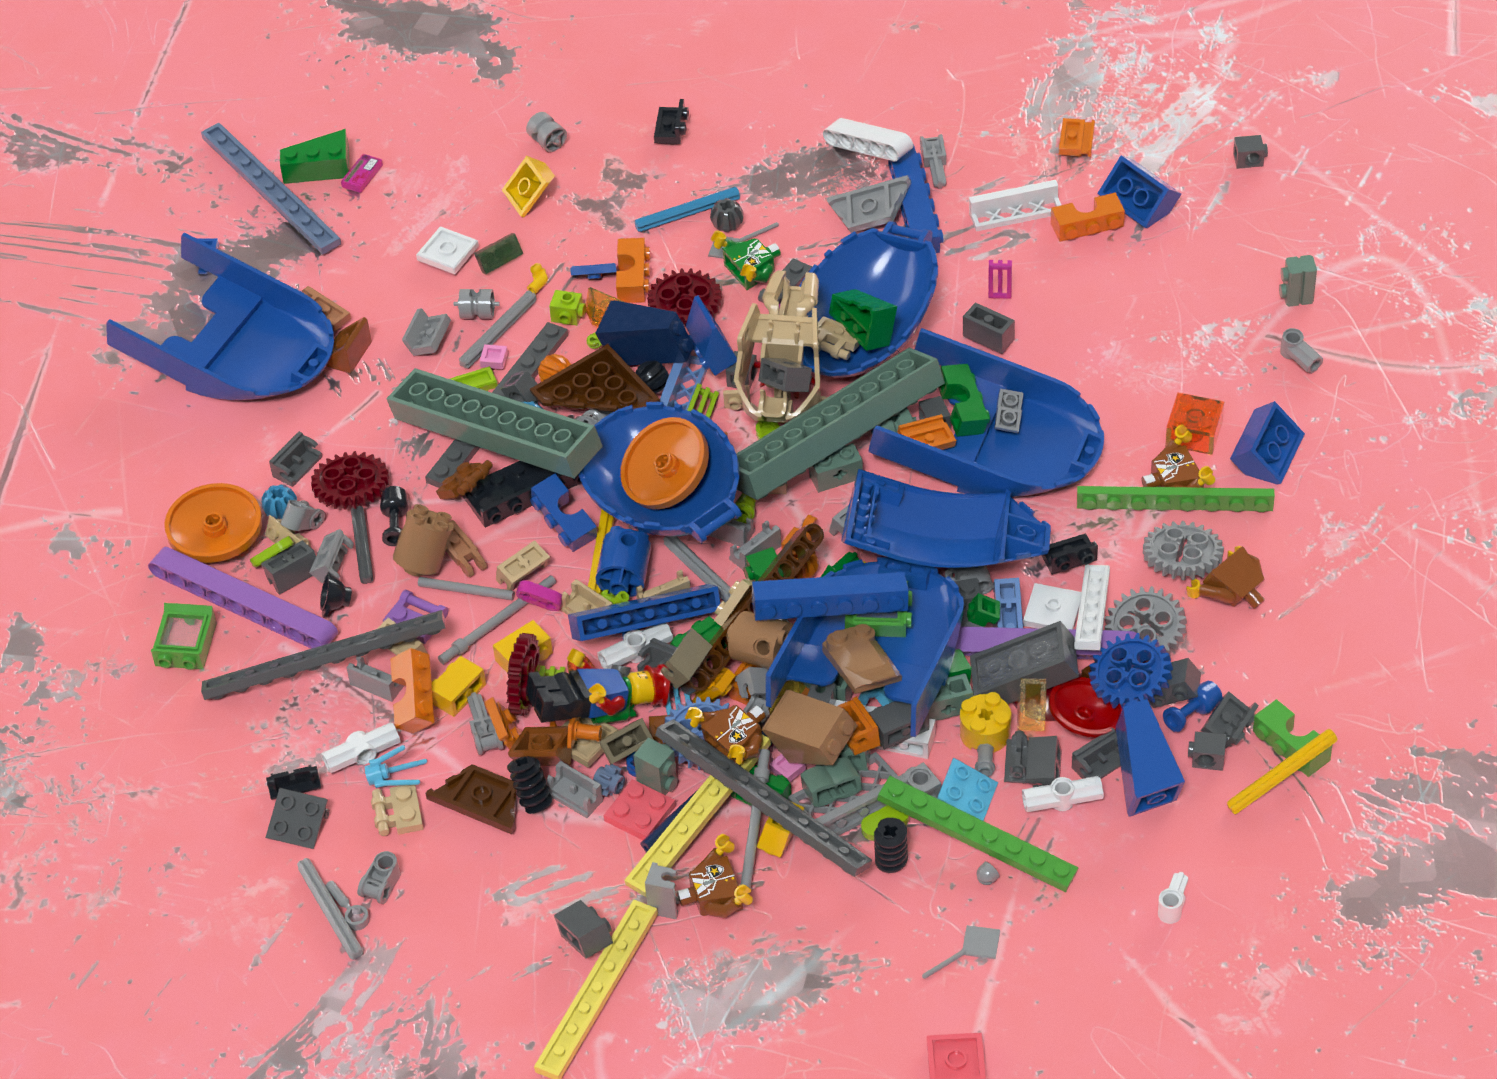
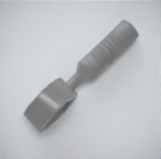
[325,881,369,931]

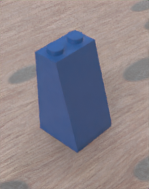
[1116,699,1185,817]

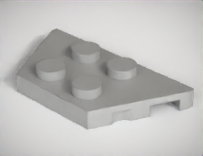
[827,175,911,233]

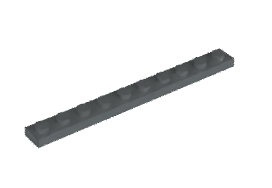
[425,322,568,488]
[201,610,446,700]
[655,719,872,877]

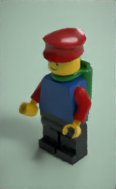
[525,648,671,724]

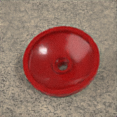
[1049,677,1122,737]

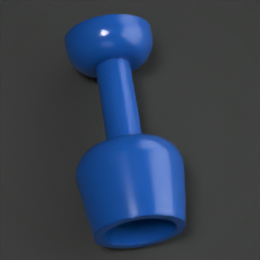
[1163,680,1222,732]

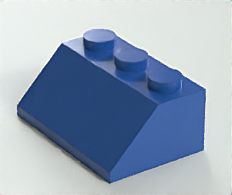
[1097,155,1182,228]
[686,295,737,376]
[1230,401,1305,485]

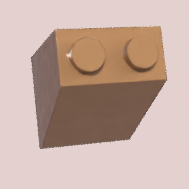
[761,690,858,765]

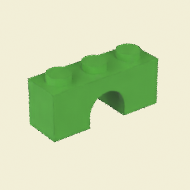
[1253,699,1333,777]

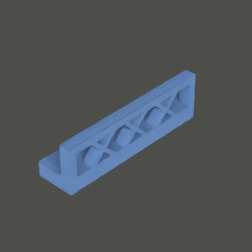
[660,353,707,410]

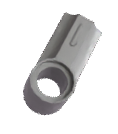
[1280,328,1323,374]

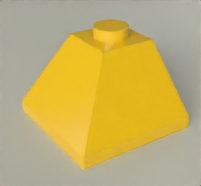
[502,156,555,217]

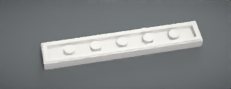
[1074,565,1110,650]

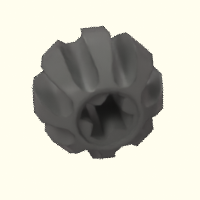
[710,198,744,232]

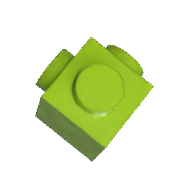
[549,290,586,326]

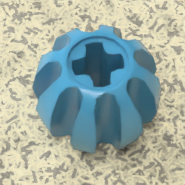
[261,484,297,519]

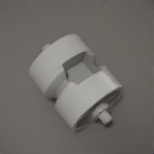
[526,112,567,152]
[453,289,500,319]

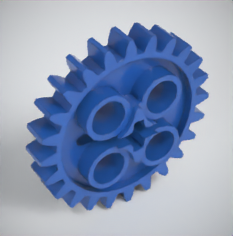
[1089,633,1173,709]

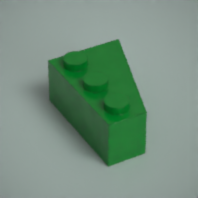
[829,289,897,351]

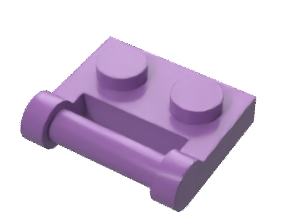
[383,589,449,644]

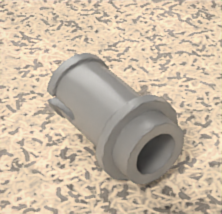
[975,744,995,777]

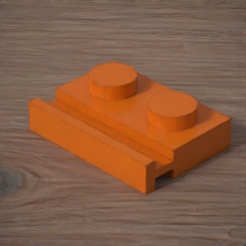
[1059,118,1095,157]
[897,414,956,450]
[485,697,522,749]

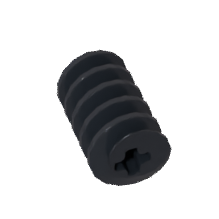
[507,756,552,814]
[874,817,908,873]

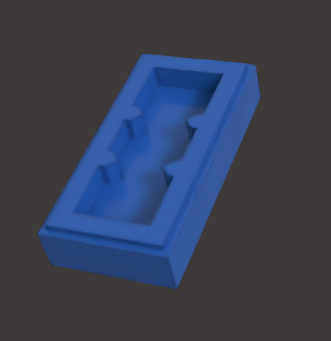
[570,263,617,279]

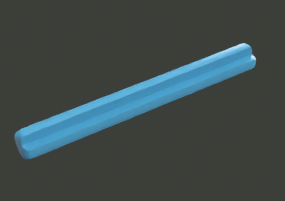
[634,187,740,232]

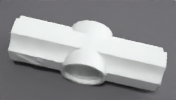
[597,623,673,669]
[321,722,401,773]
[1022,776,1104,812]

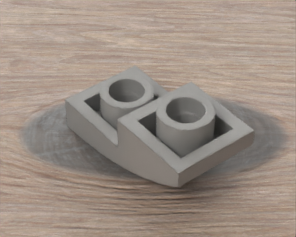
[994,388,1023,433]

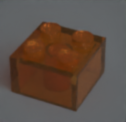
[1165,392,1225,455]

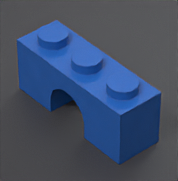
[530,474,597,552]

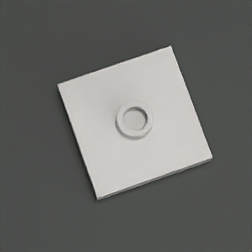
[416,226,479,274]
[1023,583,1081,629]

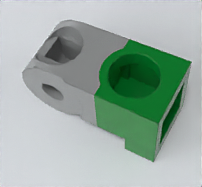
[961,593,1000,627]

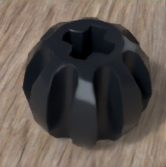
[636,360,669,395]

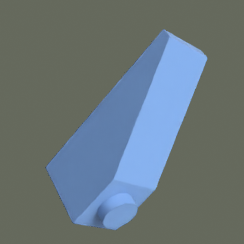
[993,578,1023,628]

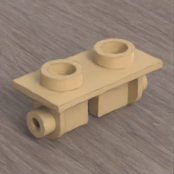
[265,515,311,547]

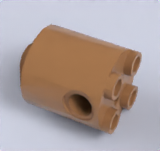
[393,504,454,576]
[727,611,794,669]

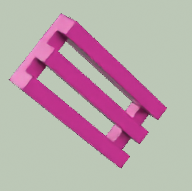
[988,260,1012,299]

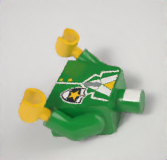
[710,231,781,290]

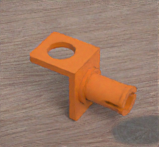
[550,717,603,748]

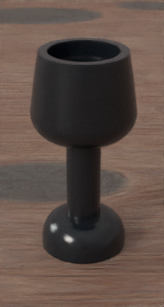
[380,486,409,546]

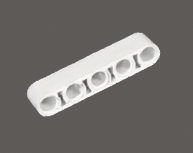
[823,118,913,161]

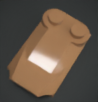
[822,624,902,694]

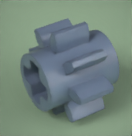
[593,764,625,797]

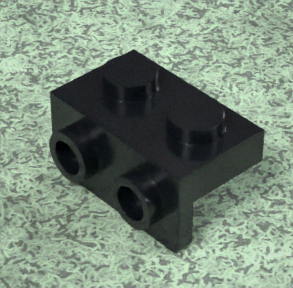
[654,99,689,144]
[1041,533,1098,574]

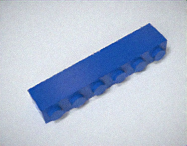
[888,144,944,253]
[752,572,908,621]
[568,584,720,641]

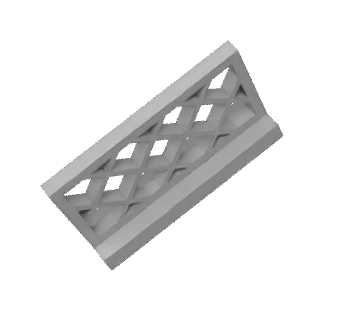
[788,752,908,836]

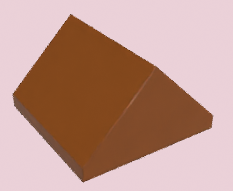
[326,317,372,374]
[508,726,572,766]

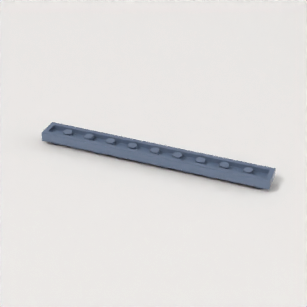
[201,123,341,255]

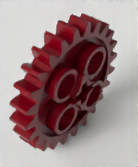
[647,268,722,327]
[311,451,389,510]
[506,633,540,716]

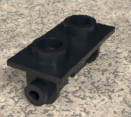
[266,764,321,800]

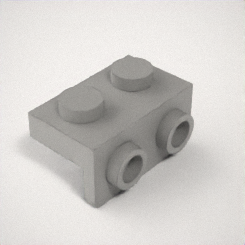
[402,308,451,356]

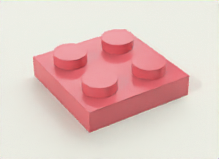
[603,779,676,840]
[927,1033,986,1079]

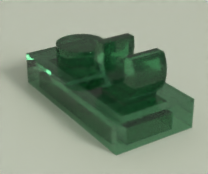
[474,233,523,274]

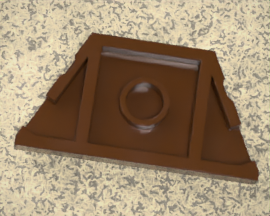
[425,764,517,834]

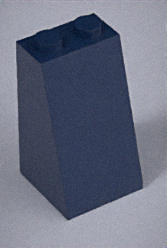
[595,300,694,365]

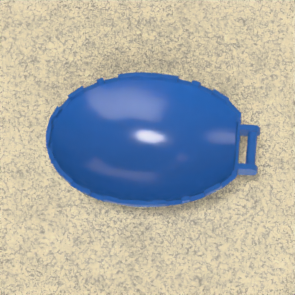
[799,221,938,378]
[578,402,742,543]

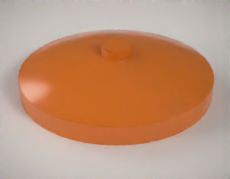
[620,417,709,509]
[164,483,262,563]

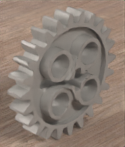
[1143,521,1224,580]
[1104,586,1187,661]

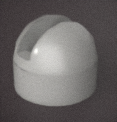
[976,861,1000,885]

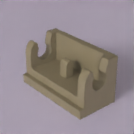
[661,628,712,689]

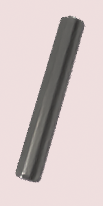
[351,505,373,584]

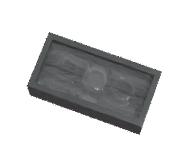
[970,621,1079,704]

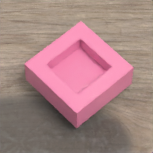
[480,344,508,369]
[769,754,806,782]

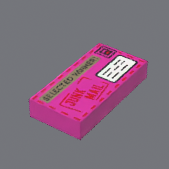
[341,154,383,193]

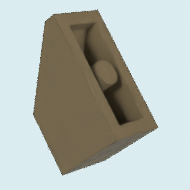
[599,718,654,765]

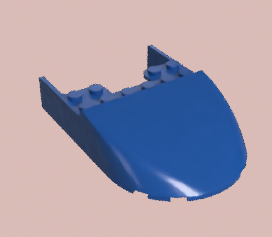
[106,232,334,400]
[868,328,1104,497]
[766,557,964,737]

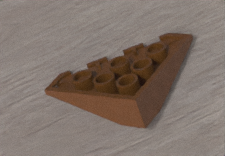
[530,344,660,412]

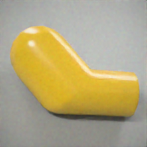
[527,263,548,294]

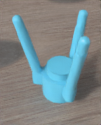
[365,745,427,788]

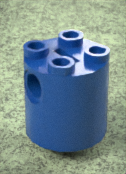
[596,526,651,597]

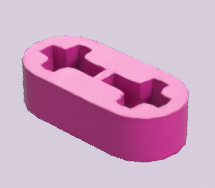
[516,580,562,611]

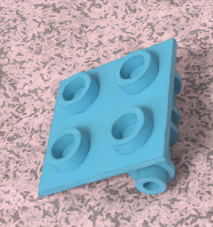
[937,758,998,821]

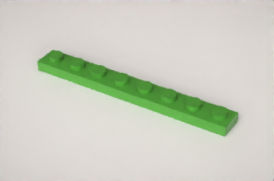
[1077,486,1275,512]
[877,776,1079,892]

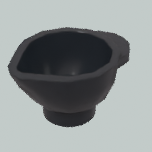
[320,572,352,618]

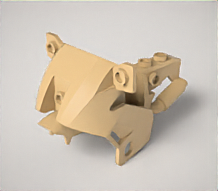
[723,270,828,423]

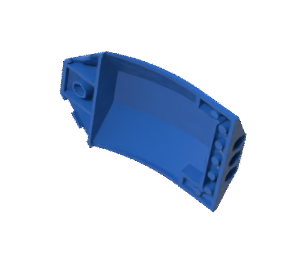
[841,469,1051,568]

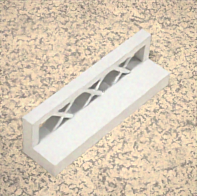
[969,180,1061,232]

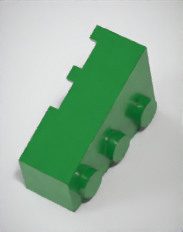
[280,128,350,184]

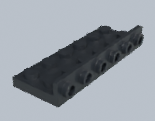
[462,461,582,528]

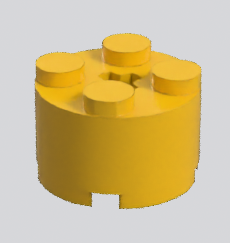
[960,692,1011,753]

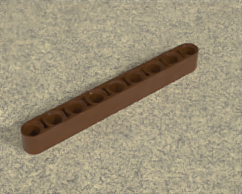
[680,523,824,695]

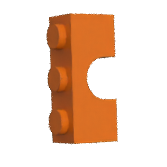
[1051,192,1125,242]
[616,238,650,303]
[390,648,434,734]

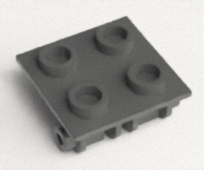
[265,788,330,849]

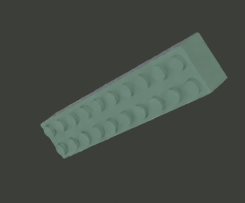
[736,347,945,500]
[386,368,603,478]

